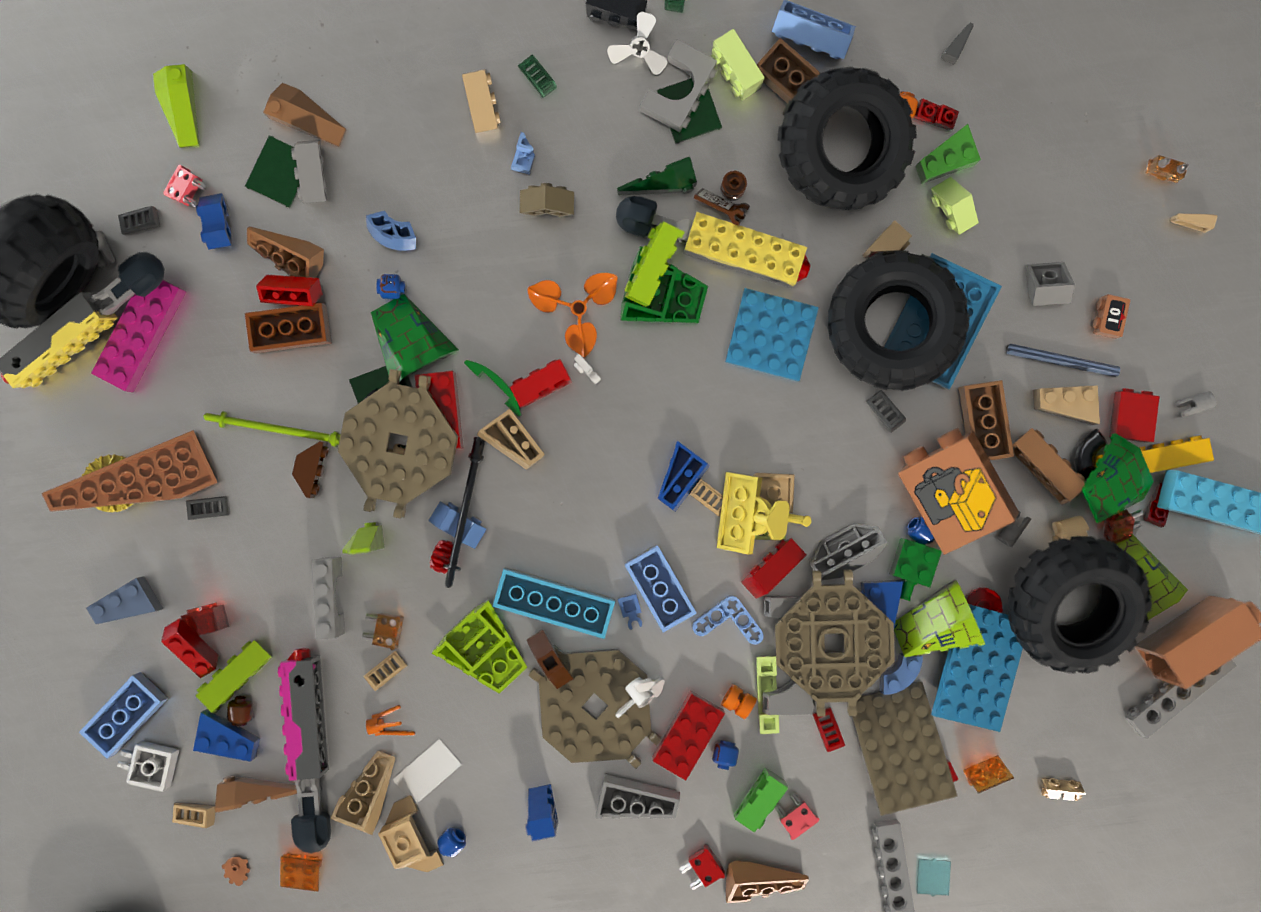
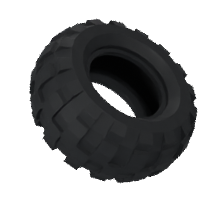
[777,67,917,210]
[828,250,970,391]
[1008,536,1152,674]

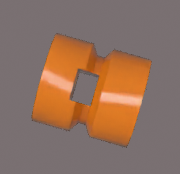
[721,684,757,720]

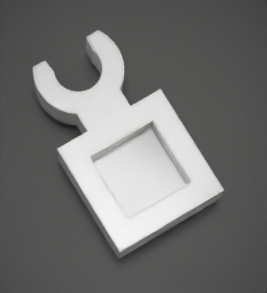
[574,354,601,384]

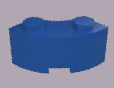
[196,193,232,250]

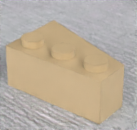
[462,69,501,133]
[1033,386,1100,425]
[477,409,545,470]

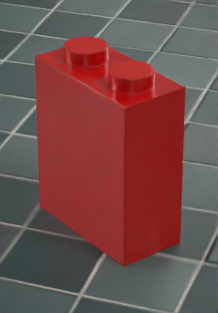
[1109,388,1160,443]

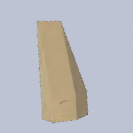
[330,751,396,835]

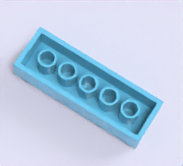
[1157,470,1261,535]
[492,568,615,639]

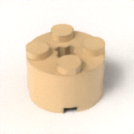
[1052,516,1090,541]

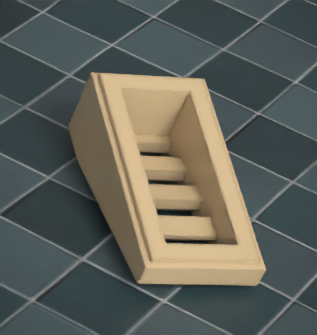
[1170,214,1217,233]
[689,479,723,517]
[363,651,408,691]
[172,802,215,828]

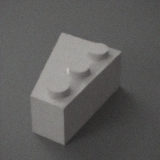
[291,140,327,203]

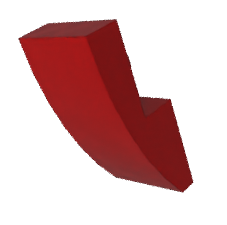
[914,99,959,130]
[1144,483,1169,528]

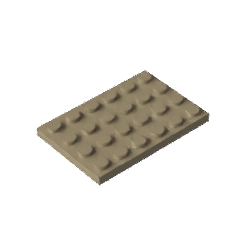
[852,682,958,816]

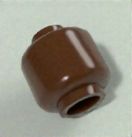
[227,696,253,726]

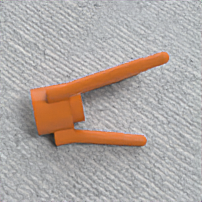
[366,705,415,736]

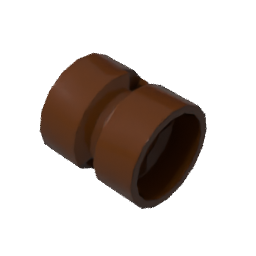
[720,171,747,201]

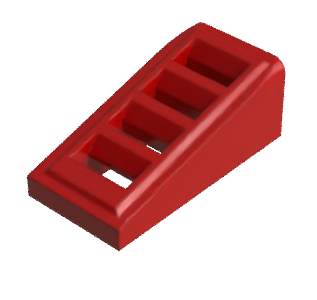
[813,707,845,752]

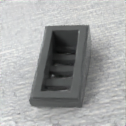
[941,23,974,64]
[118,206,160,234]
[866,390,906,433]
[186,496,228,520]

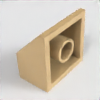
[862,221,912,258]

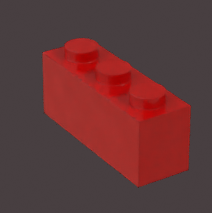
[256,275,323,306]
[161,618,219,679]

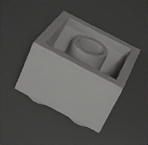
[1026,262,1075,306]

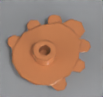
[221,857,250,886]

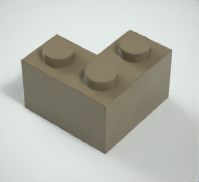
[519,183,574,217]

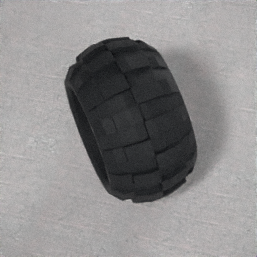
[0,194,99,328]

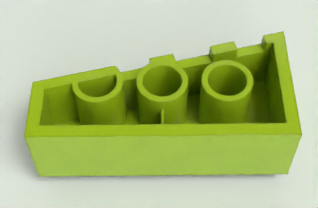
[624,222,685,307]
[195,640,272,713]

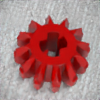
[429,540,453,574]

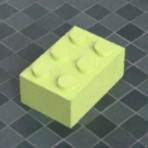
[711,29,765,100]

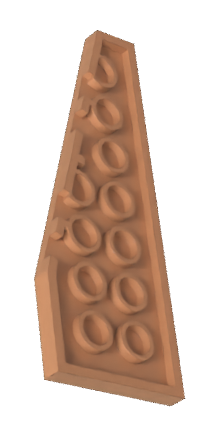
[42,430,218,512]

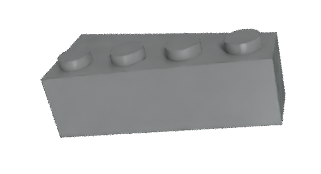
[595,774,680,818]

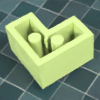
[931,177,979,235]

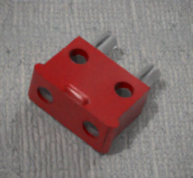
[680,844,725,890]

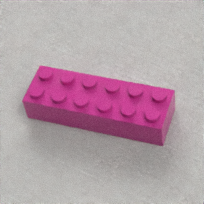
[91,280,186,393]

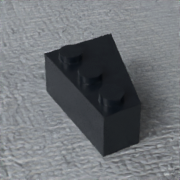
[586,0,647,30]

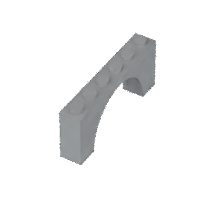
[762,596,815,715]

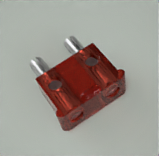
[1103,509,1143,544]

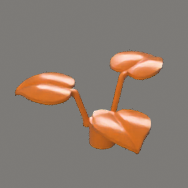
[527,273,618,357]

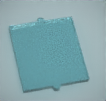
[917,858,951,896]

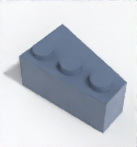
[86,576,163,624]

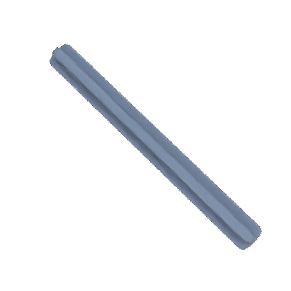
[1007,344,1120,377]

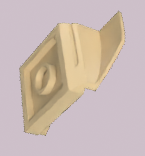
[378,795,444,872]

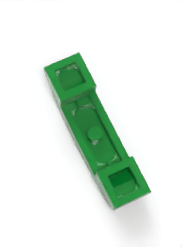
[464,360,522,418]

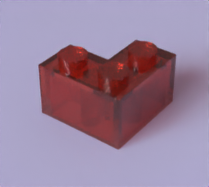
[181,602,229,636]

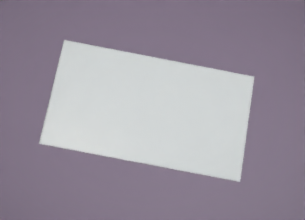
[392,738,462,805]

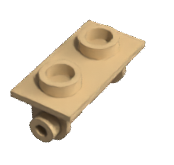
[1041,778,1085,801]

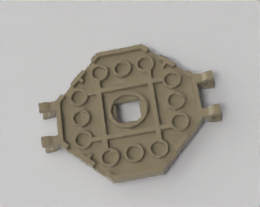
[338,369,458,519]
[775,570,895,717]
[529,644,661,769]

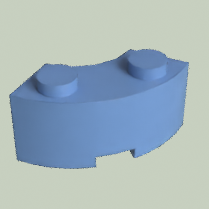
[366,210,416,251]
[428,501,487,549]
[880,653,923,695]

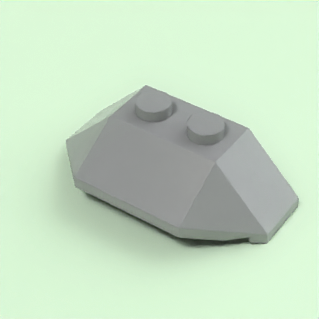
[810,523,888,580]

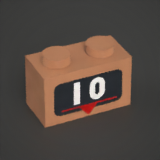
[1093,294,1131,339]

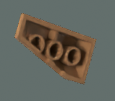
[247,226,324,278]
[215,776,297,813]

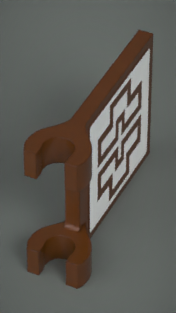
[694,188,750,225]

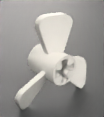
[607,12,667,75]
[615,677,664,718]

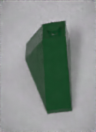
[617,156,697,195]

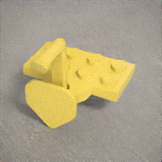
[717,472,812,555]

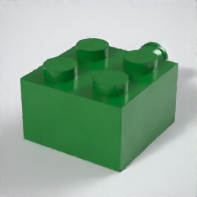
[889,538,942,601]

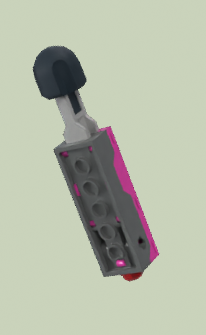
[278,648,331,854]

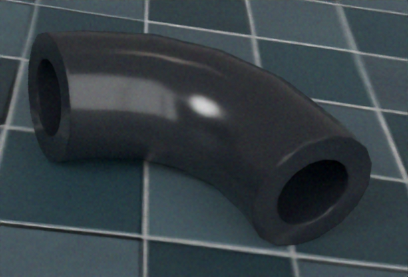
[1074,429,1108,479]

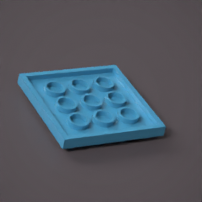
[725,288,819,382]

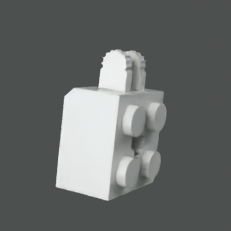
[117,741,179,792]

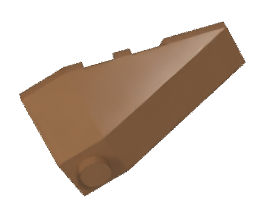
[263,83,346,147]
[726,860,809,903]

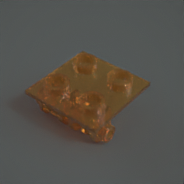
[963,755,1014,793]
[280,852,322,892]

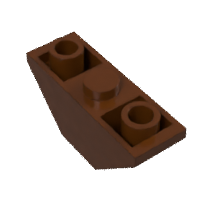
[292,441,329,498]
[526,630,574,689]

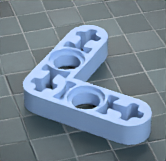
[692,596,763,645]

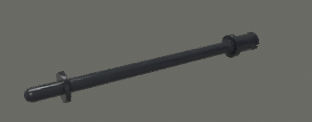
[443,437,486,588]

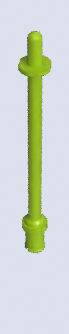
[203,411,341,447]

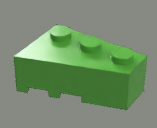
[915,124,981,184]
[734,767,789,833]

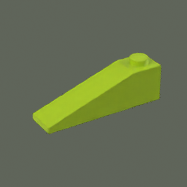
[153,64,199,148]
[342,522,384,554]

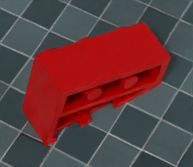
[510,359,572,408]
[741,538,807,599]

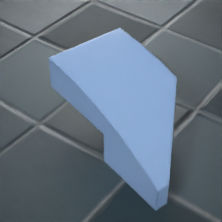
[511,132,535,175]

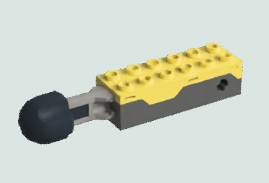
[616,196,811,288]
[0,252,165,389]

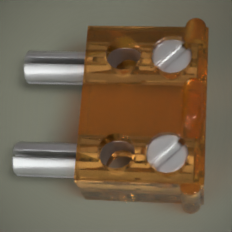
[1145,155,1189,183]
[362,613,404,651]

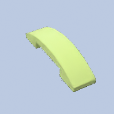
[756,656,780,734]

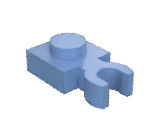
[618,594,642,630]

